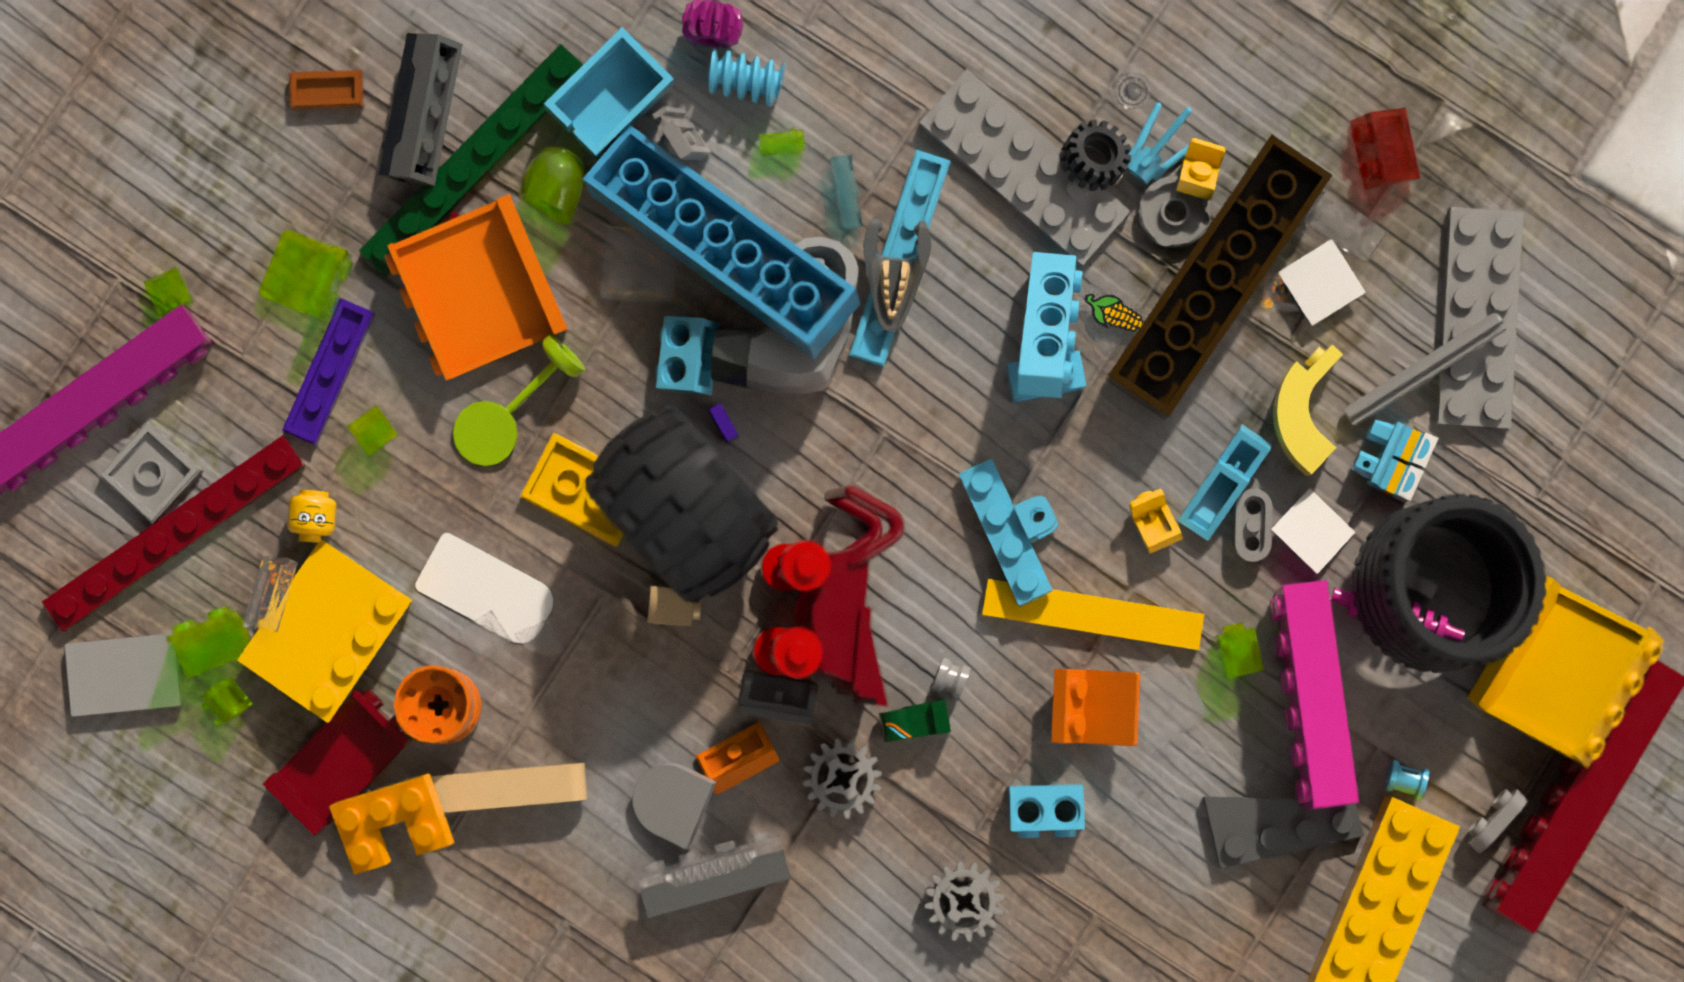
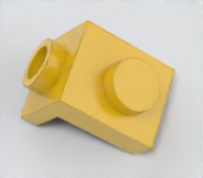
[1128,489,1183,554]

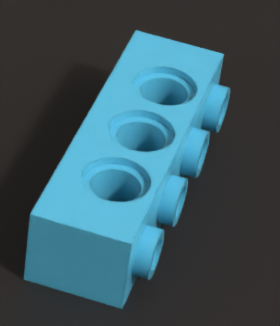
[1017,252,1083,398]

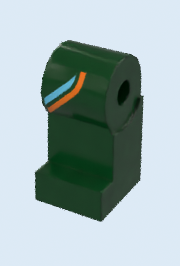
[879,699,951,742]

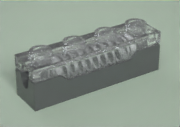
[636,830,791,918]

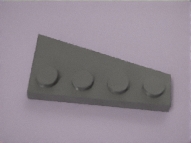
[1203,796,1364,868]

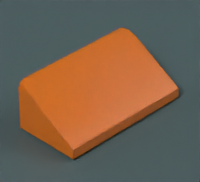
[695,721,780,795]

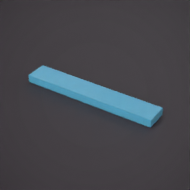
[849,150,950,368]

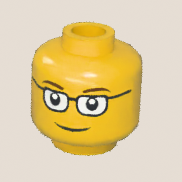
[287,490,337,543]

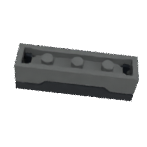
[378,33,463,186]

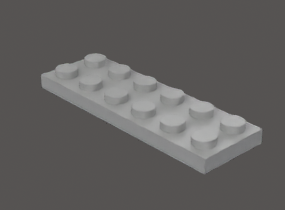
[919,69,1131,267]
[1436,207,1524,430]

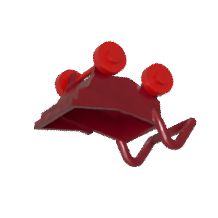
[752,485,904,707]

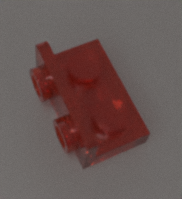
[1350,108,1421,190]

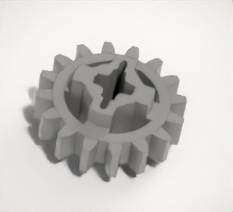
[803,739,882,818]
[924,861,1004,942]

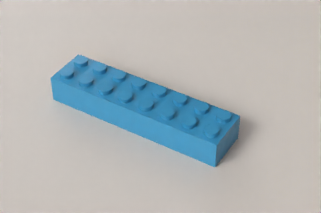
[583,124,860,359]

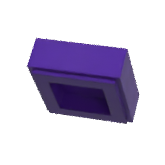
[709,403,740,443]

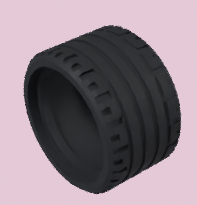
[1352,494,1547,673]

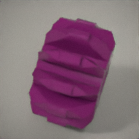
[681,0,743,48]

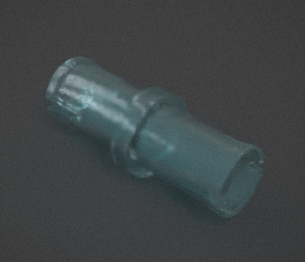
[829,155,864,230]

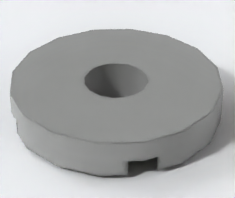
[1138,175,1211,249]

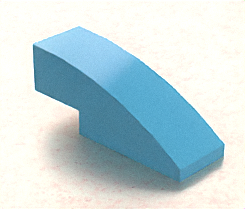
[1178,424,1272,541]

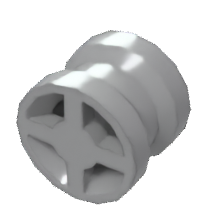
[931,657,971,701]

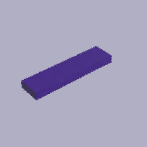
[282,298,375,446]

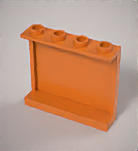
[384,194,568,381]

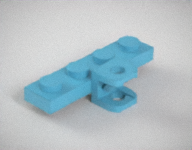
[959,458,1059,607]

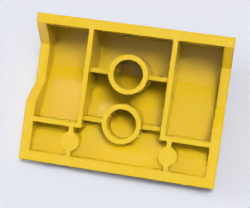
[237,539,412,723]

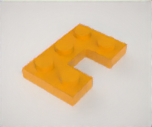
[329,773,454,875]

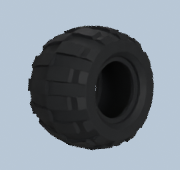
[585,406,778,603]

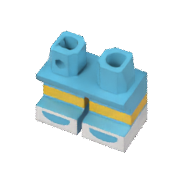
[1351,420,1439,503]

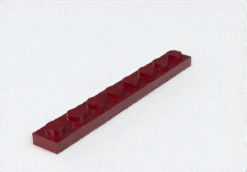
[41,435,306,632]

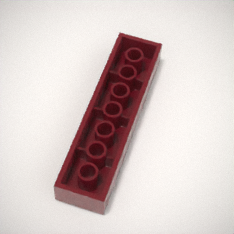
[1482,660,1684,934]

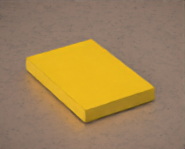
[520,432,623,547]

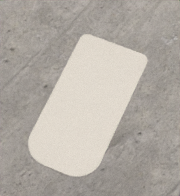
[415,533,553,643]

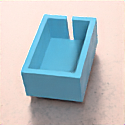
[544,27,674,161]

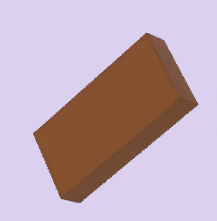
[289,70,364,111]

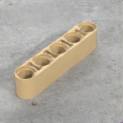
[406,763,588,813]

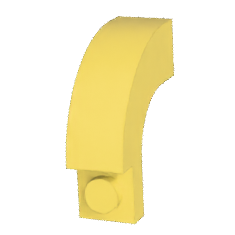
[1273,345,1343,477]

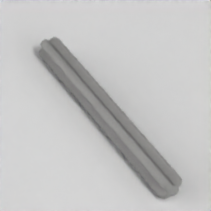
[1343,313,1507,426]

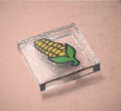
[1073,262,1153,363]

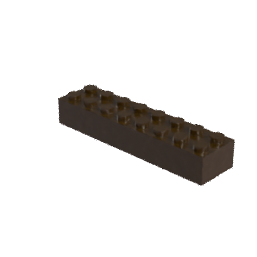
[1105,134,1332,420]

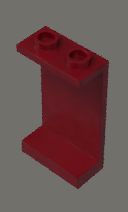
[262,689,412,836]

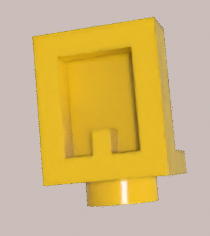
[1176,138,1226,201]

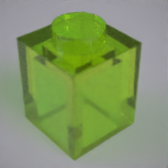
[1215,622,1264,678]

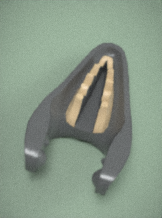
[863,217,931,332]

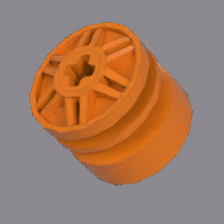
[394,665,482,745]

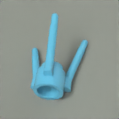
[1127,103,1192,184]

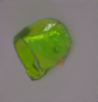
[519,146,587,226]

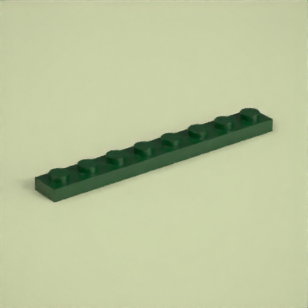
[359,44,583,277]

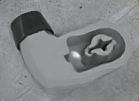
[711,237,859,394]

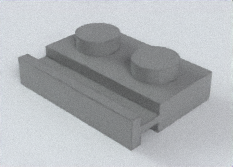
[652,106,711,161]

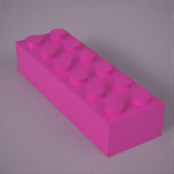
[1270,580,1359,811]

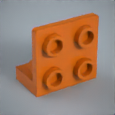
[1051,669,1140,746]

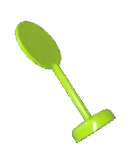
[453,334,585,466]

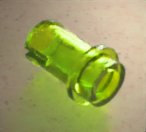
[759,127,805,157]

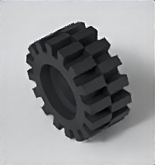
[1060,119,1132,191]

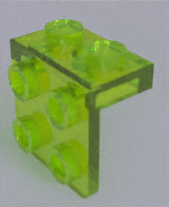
[259,230,353,322]
[166,606,251,679]

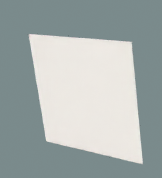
[1278,239,1366,326]
[1271,488,1355,574]

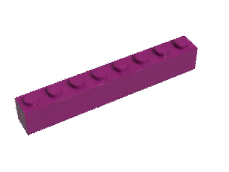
[0,305,213,494]

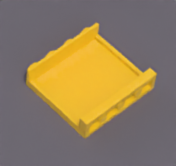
[1467,575,1665,768]

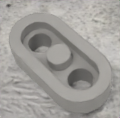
[1233,489,1273,562]
[1467,789,1528,853]

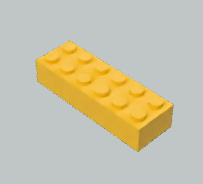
[1307,796,1460,982]

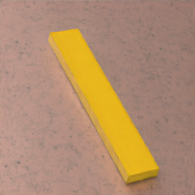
[982,579,1205,650]

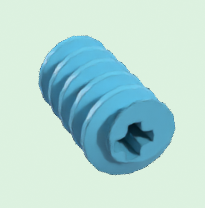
[707,47,786,107]

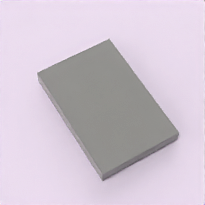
[65,633,183,717]

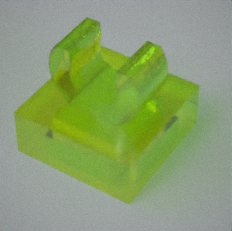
[143,267,194,316]
[347,405,400,457]
[202,676,253,726]

